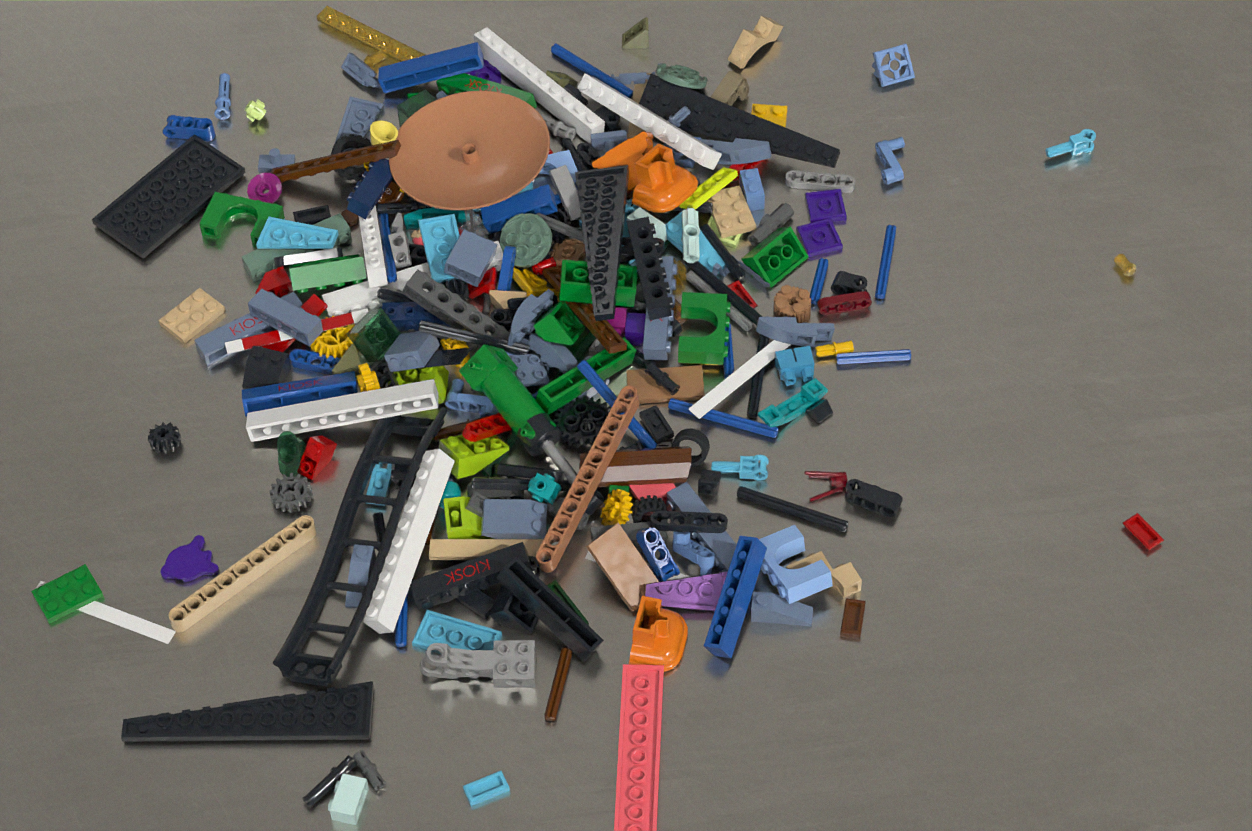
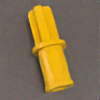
[815,340,854,357]

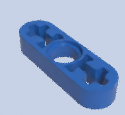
[498,246,516,291]
[289,349,340,375]

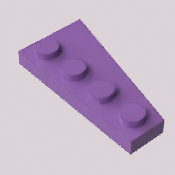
[645,572,728,611]

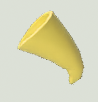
[370,120,398,146]

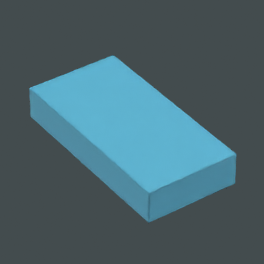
[463,771,510,806]

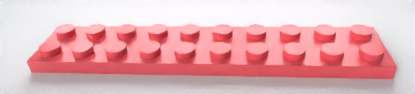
[614,664,664,831]

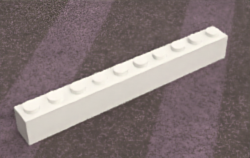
[473,27,605,144]
[577,74,722,170]
[322,241,503,318]
[246,379,438,442]
[363,449,454,634]

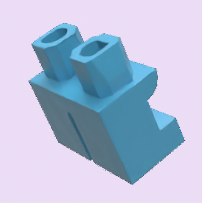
[775,346,814,386]

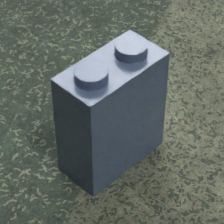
[444,230,498,287]
[384,331,440,372]

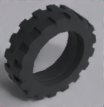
[331,134,372,181]

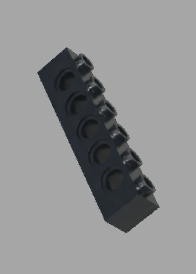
[627,216,674,321]

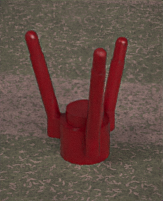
[804,471,848,502]

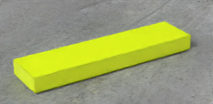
[679,167,738,209]

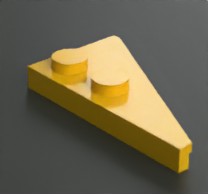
[512,266,560,297]

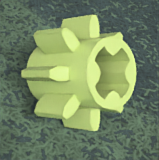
[244,99,266,122]

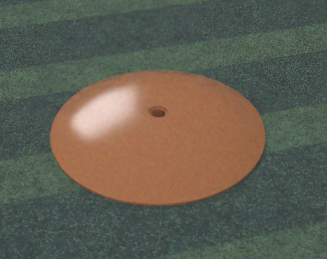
[389,91,550,210]

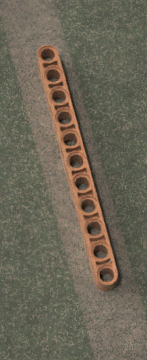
[536,385,640,573]

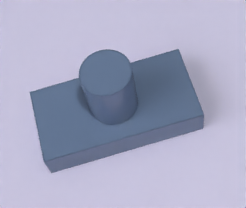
[591,130,627,152]
[258,148,296,173]

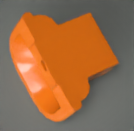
[592,131,654,194]
[632,144,698,213]
[629,596,688,672]

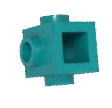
[528,473,562,505]

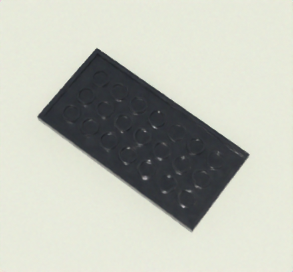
[92,134,246,259]

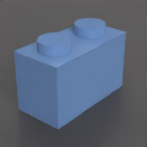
[740,168,765,211]

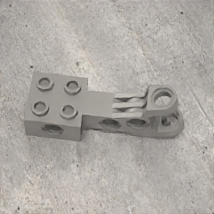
[419,640,536,688]

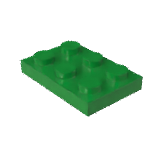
[31,564,104,624]

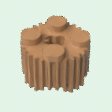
[773,285,811,323]

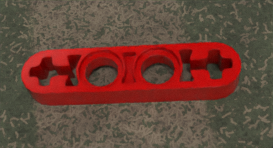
[462,413,512,442]

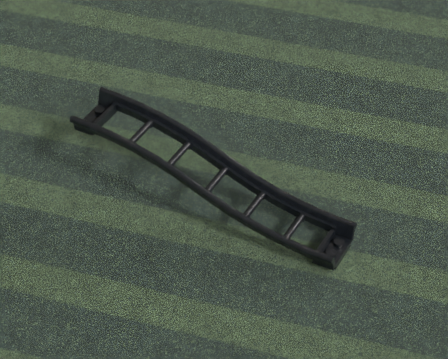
[273,407,447,687]

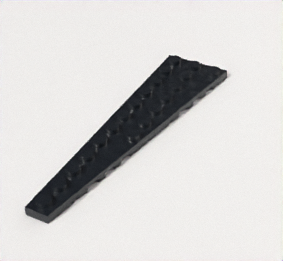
[639,74,840,168]
[575,165,629,321]
[121,681,374,741]

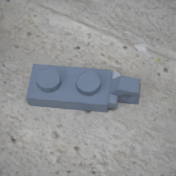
[341,52,381,89]

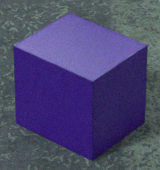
[625,313,646,347]

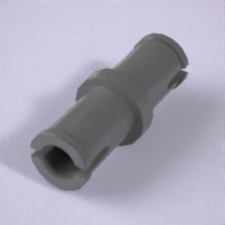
[352,750,386,791]

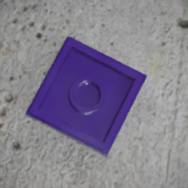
[805,189,847,223]
[796,218,843,258]

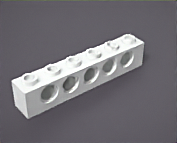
[359,205,388,288]

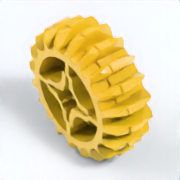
[310,315,360,359]

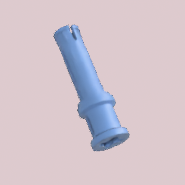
[214,73,231,120]

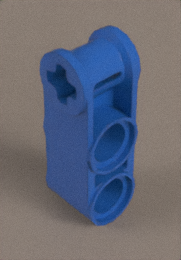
[163,115,216,141]
[636,528,680,582]

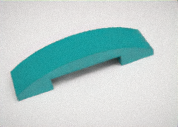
[404,208,478,231]
[758,378,828,427]

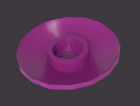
[247,173,282,204]

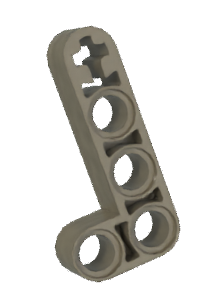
[711,71,749,106]

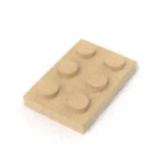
[706,185,756,238]
[158,288,226,344]

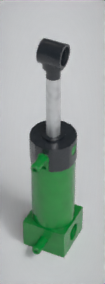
[459,344,605,515]

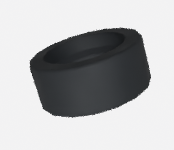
[671,428,710,467]

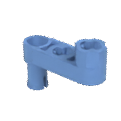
[875,137,905,184]
[445,379,498,418]
[672,531,715,576]

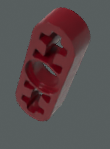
[817,291,872,315]

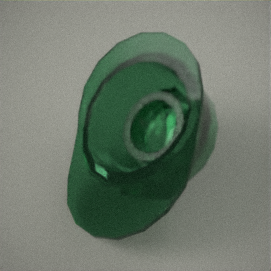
[277,431,306,477]

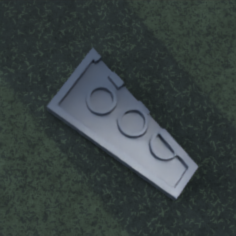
[335,96,384,153]

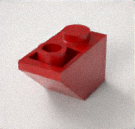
[255,266,293,298]
[297,435,337,480]

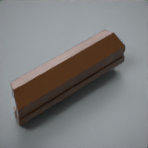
[579,446,692,487]

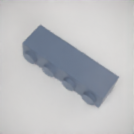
[248,289,323,346]

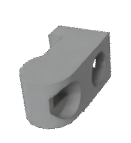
[388,231,412,269]

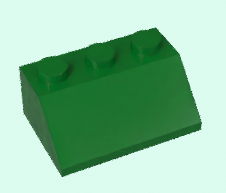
[741,226,809,288]
[534,301,586,345]

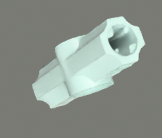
[681,208,700,263]

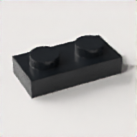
[639,405,674,444]

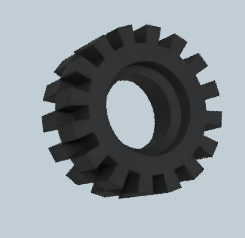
[631,495,667,523]

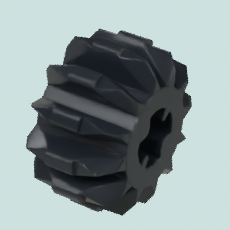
[439,278,469,302]
[148,422,181,455]

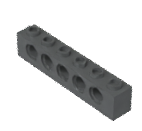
[402,269,509,347]

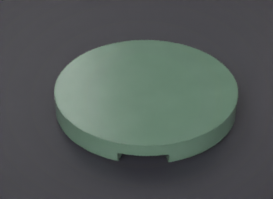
[655,63,708,89]
[500,213,552,267]

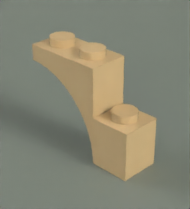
[727,16,783,69]
[786,551,862,598]

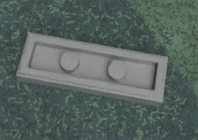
[548,165,581,221]

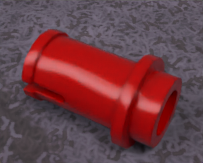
[532,257,556,275]

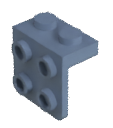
[508,354,549,386]

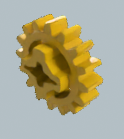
[356,363,380,392]
[600,489,633,526]

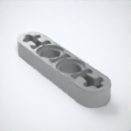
[785,170,855,193]

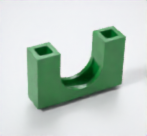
[199,192,285,247]
[678,292,731,365]

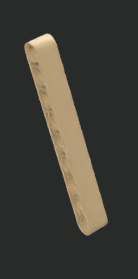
[169,515,316,632]

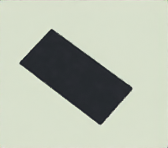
[415,347,473,369]

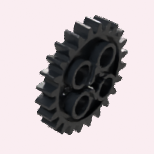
[553,396,615,448]

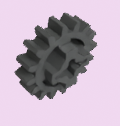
[270,473,313,513]

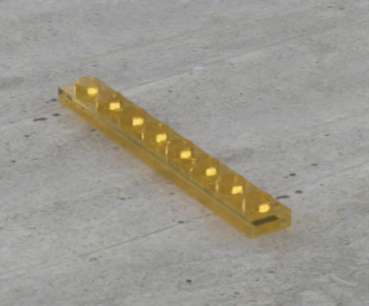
[317,6,426,62]

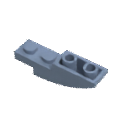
[699,138,772,164]
[508,289,554,347]
[756,316,835,347]
[519,333,578,373]

